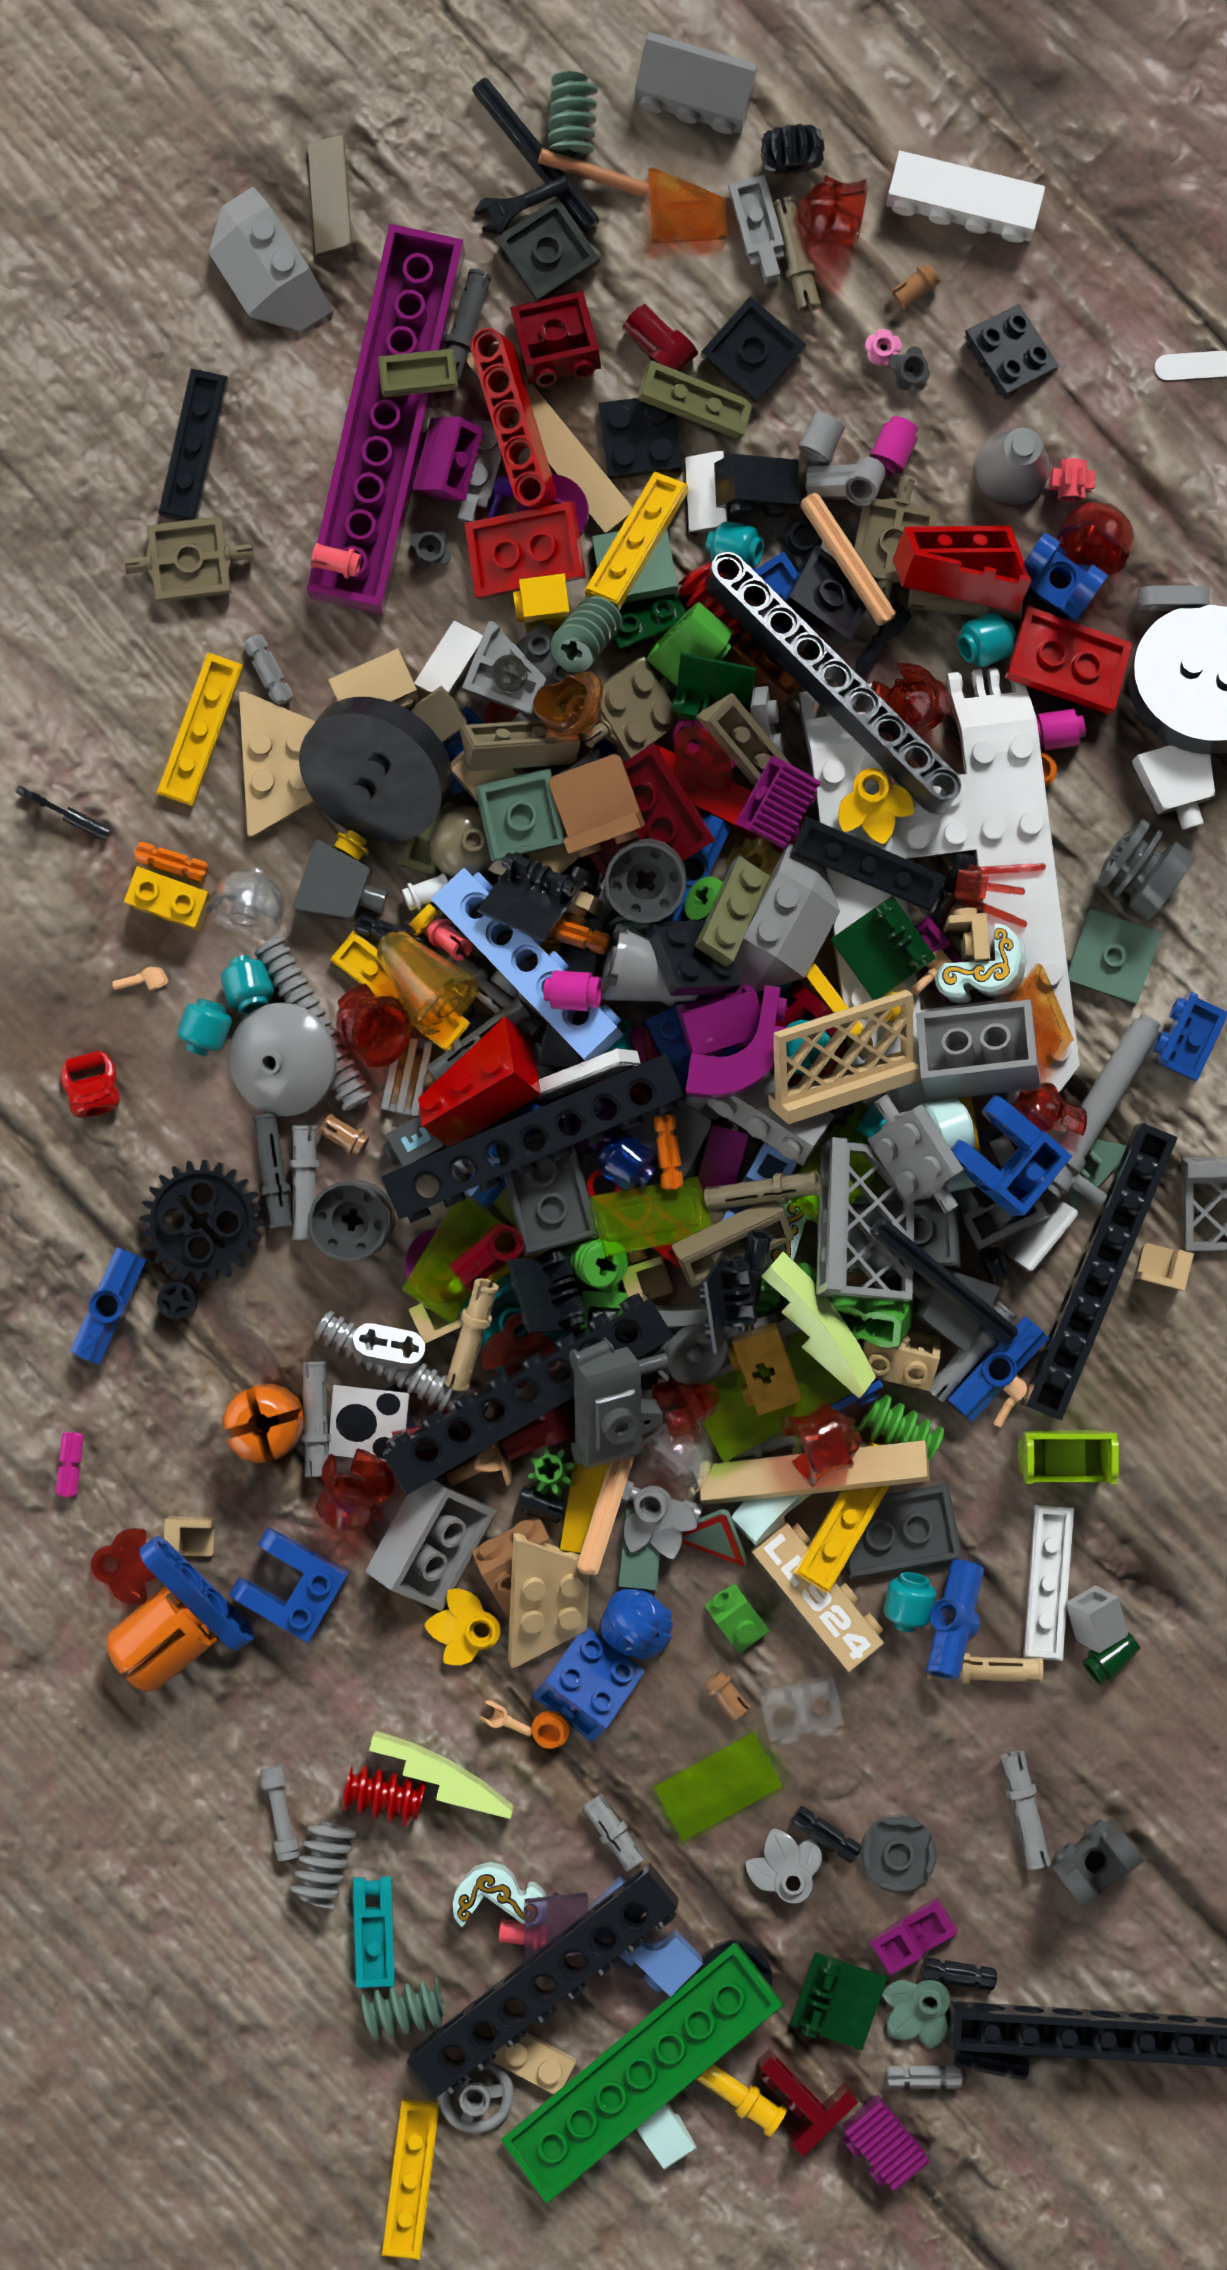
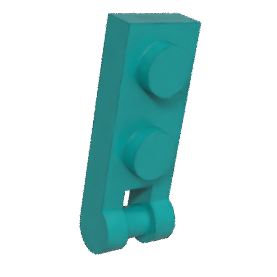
[353,1876,395,1988]

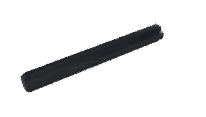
[472,77,599,232]
[870,1218,1018,1345]

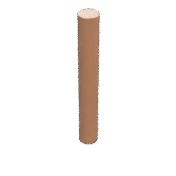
[538,148,649,198]

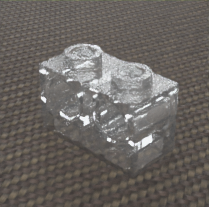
[758,1675,845,1745]

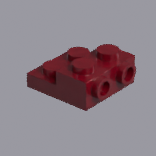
[510,291,601,387]

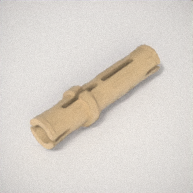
[445,1278,499,1391]
[927,1653,1043,1684]

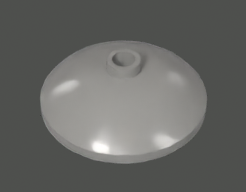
[229,1003,337,1116]

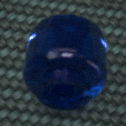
[598,1134,657,1191]

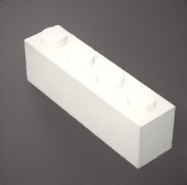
[885,150,1045,243]

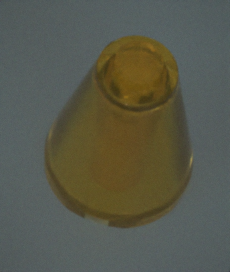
[377,931,478,1035]

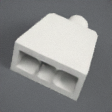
[1132,745,1215,831]

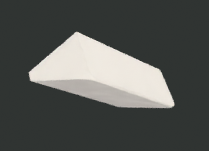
[685,451,727,533]
[414,621,483,695]
[1006,1197,1078,1271]

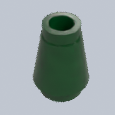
[1082,1632,1141,1686]

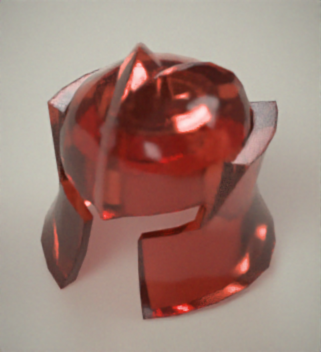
[797,175,868,253]
[871,663,952,736]
[335,983,412,1068]
[1006,1083,1088,1139]
[781,1402,862,1487]
[315,1448,394,1532]

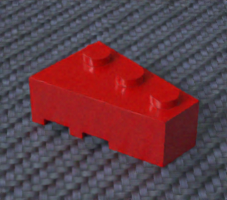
[893,525,1031,613]
[418,1016,541,1147]

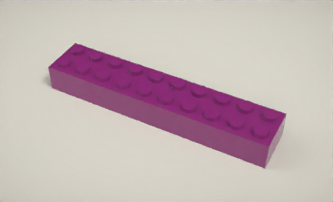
[307,223,465,615]

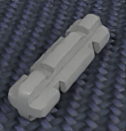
[243,634,293,706]
[887,2065,962,2090]

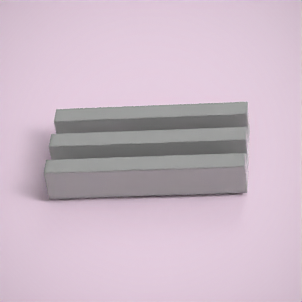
[381,1035,434,1117]

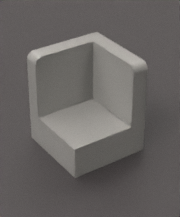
[1066,1585,1128,1653]

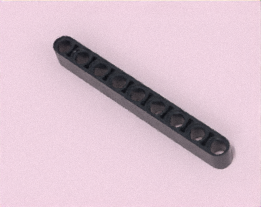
[705,552,962,814]

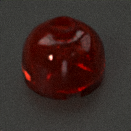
[1056,502,1134,575]

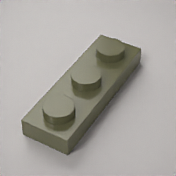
[637,360,753,440]
[695,855,770,967]

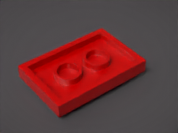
[464,501,586,599]
[1005,606,1133,715]

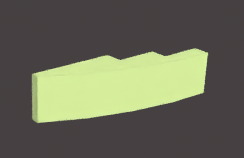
[761,1252,876,1399]
[369,1731,513,1819]

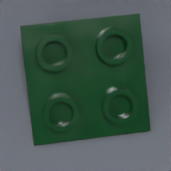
[613,593,686,653]
[671,652,756,721]
[830,896,936,1000]
[790,1951,887,2051]

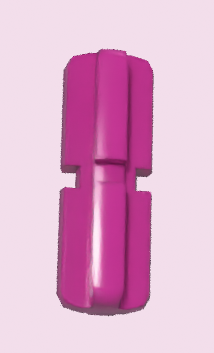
[56,1432,84,1497]

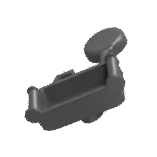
[569,1323,728,1469]

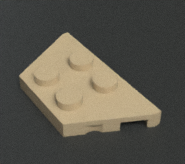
[239,692,315,838]
[508,1533,590,1668]

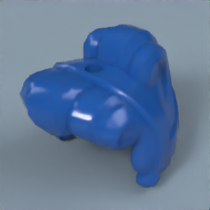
[600,1588,673,1660]

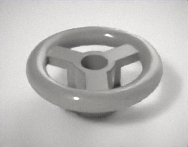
[437,2057,514,2133]

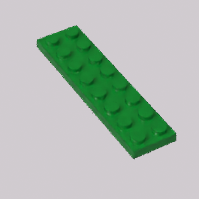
[500,1943,785,2204]

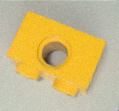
[513,574,570,632]
[124,866,214,932]

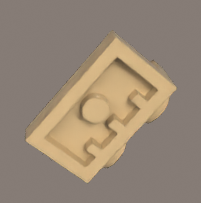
[943,908,990,962]
[862,1330,941,1391]

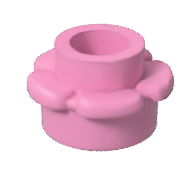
[865,329,902,366]

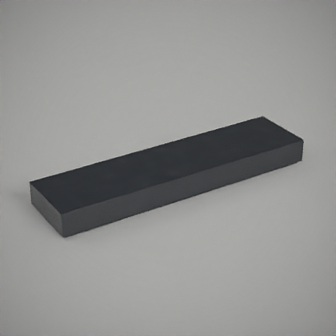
[158,368,229,521]
[790,816,946,911]
[540,915,605,1069]

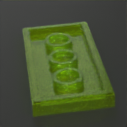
[688,1332,853,1463]

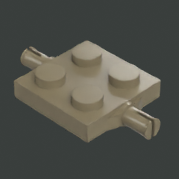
[854,477,939,601]
[124,516,254,603]
[582,656,681,761]

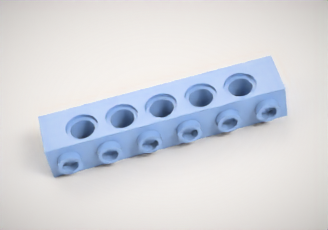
[431,868,624,1061]

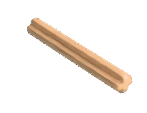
[801,493,895,626]
[577,1455,635,1576]

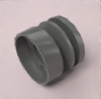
[1096,818,1196,921]
[605,838,687,923]
[308,1180,396,1262]

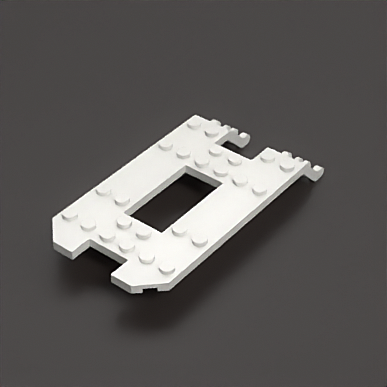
[798,667,1080,1113]

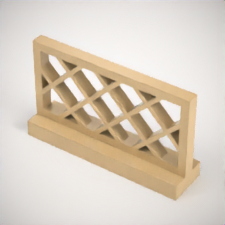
[768,990,921,1124]

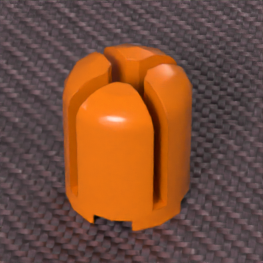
[222,1384,305,1463]
[106,1586,219,1692]

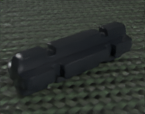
[355,914,428,955]
[791,1806,861,1863]
[921,1957,997,1990]
[954,2050,1030,2080]

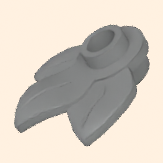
[624,1486,697,1559]
[746,1829,822,1904]

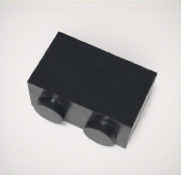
[714,454,800,518]

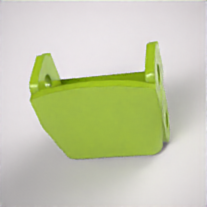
[1018,1430,1119,1484]

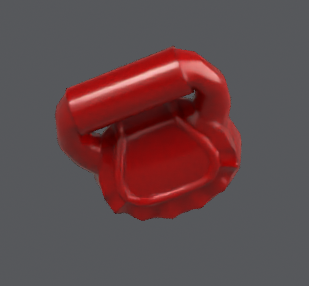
[60,1050,120,1118]

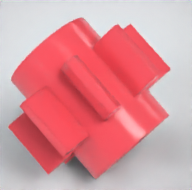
[1049,458,1096,502]

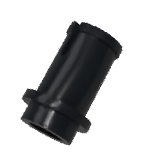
[515,1485,566,1524]

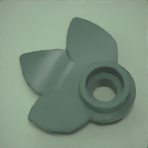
[882,1980,950,2049]

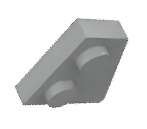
[462,620,548,717]

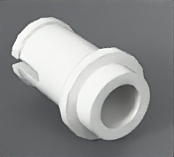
[402,873,448,911]

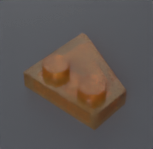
[648,168,727,244]
[1003,963,1074,1069]

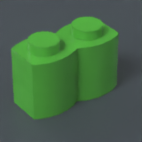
[646,602,733,686]
[831,1285,914,1348]

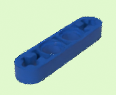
[139,1536,254,1651]

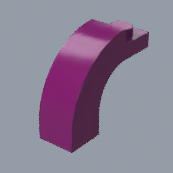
[686,985,789,1099]

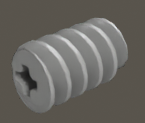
[290,1822,357,1909]

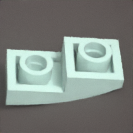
[731,1494,811,1546]
[637,2104,697,2169]

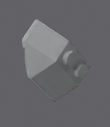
[209,186,334,332]
[733,843,840,992]

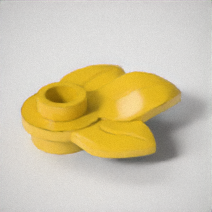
[838,768,914,844]
[424,1588,501,1665]

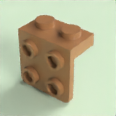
[549,754,645,857]
[472,1516,554,1620]

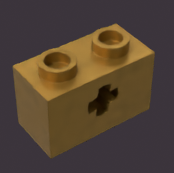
[728,1322,802,1416]

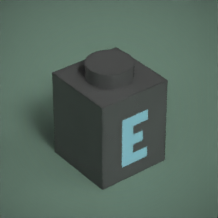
[383,1116,445,1167]

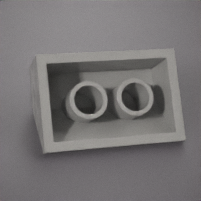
[634,32,757,134]
[916,999,1041,1102]
[706,1074,835,1166]
[365,1478,497,1611]

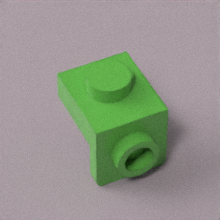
[580,1284,628,1329]
[705,1584,770,1654]

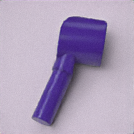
[486,476,515,519]

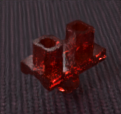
[652,1373,720,1443]

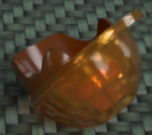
[533,672,604,737]

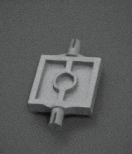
[867,1094,964,1214]

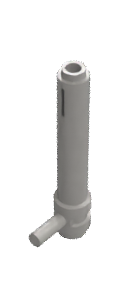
[1043,1014,1161,1206]

